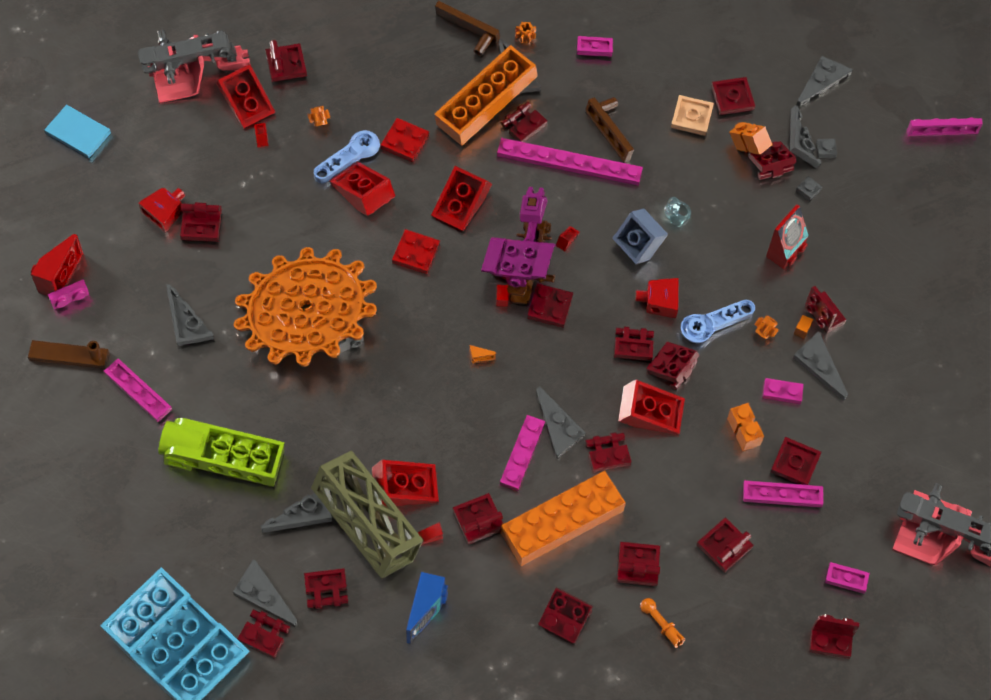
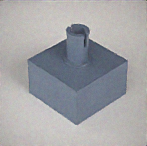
[613,209,668,264]

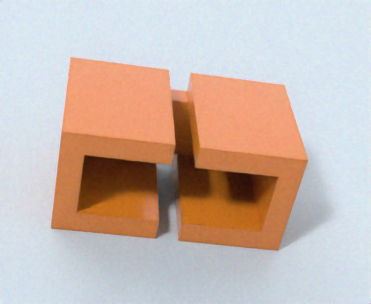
[729,122,773,155]
[727,403,764,451]

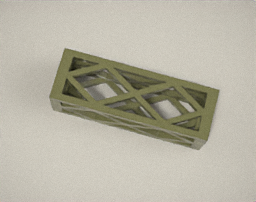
[311,451,423,579]

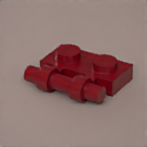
[501,102,548,142]
[614,326,654,361]
[585,432,632,472]
[304,568,348,609]
[237,609,290,659]

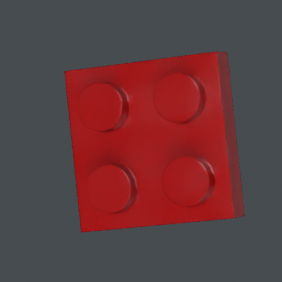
[380,118,429,162]
[392,229,440,274]

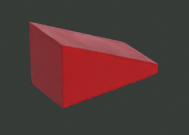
[254,123,269,147]
[555,226,580,252]
[496,285,509,307]
[417,522,443,544]

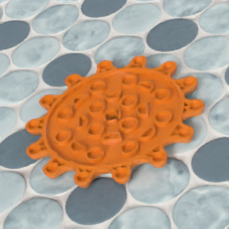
[234,247,377,367]

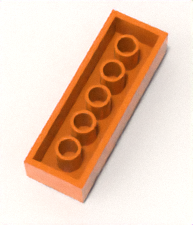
[434,45,537,146]
[501,471,626,566]

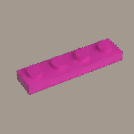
[907,117,983,136]
[104,359,172,423]
[500,415,545,491]
[743,480,823,508]

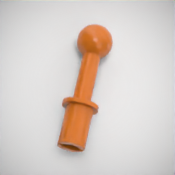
[640,598,685,648]

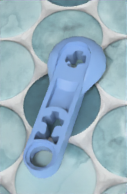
[314,130,380,184]
[681,300,755,343]

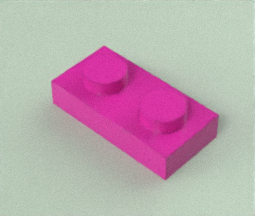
[577,36,613,57]
[48,280,89,309]
[762,378,804,404]
[825,562,870,594]

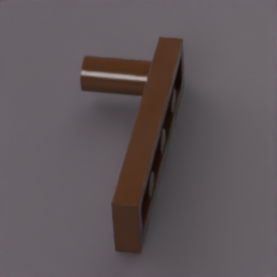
[435,0,500,56]
[585,97,634,163]
[28,340,109,369]

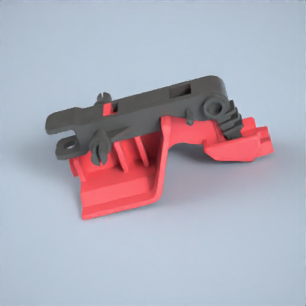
[138,30,251,103]
[892,483,991,567]

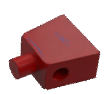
[138,188,185,233]
[635,278,679,319]

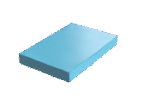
[44,104,111,158]

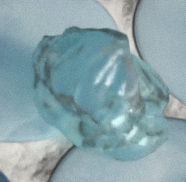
[664,197,691,226]

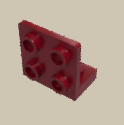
[805,286,846,333]
[809,615,860,659]

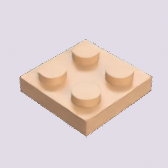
[671,95,714,136]

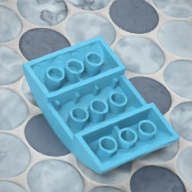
[100,567,250,700]

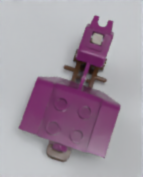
[481,187,556,304]

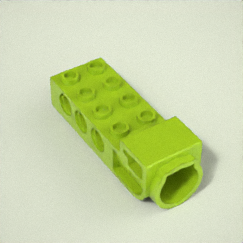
[158,418,285,487]

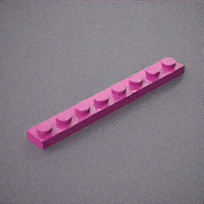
[497,138,643,186]

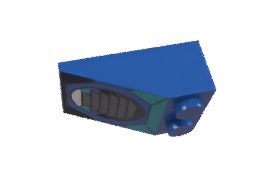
[406,572,448,644]

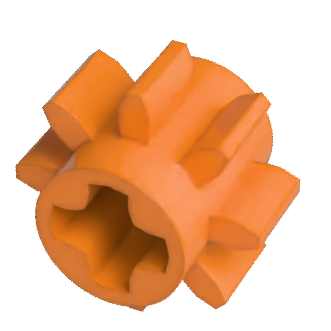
[515,22,536,44]
[307,106,330,127]
[754,315,779,339]

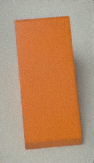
[794,315,813,339]
[469,345,496,363]

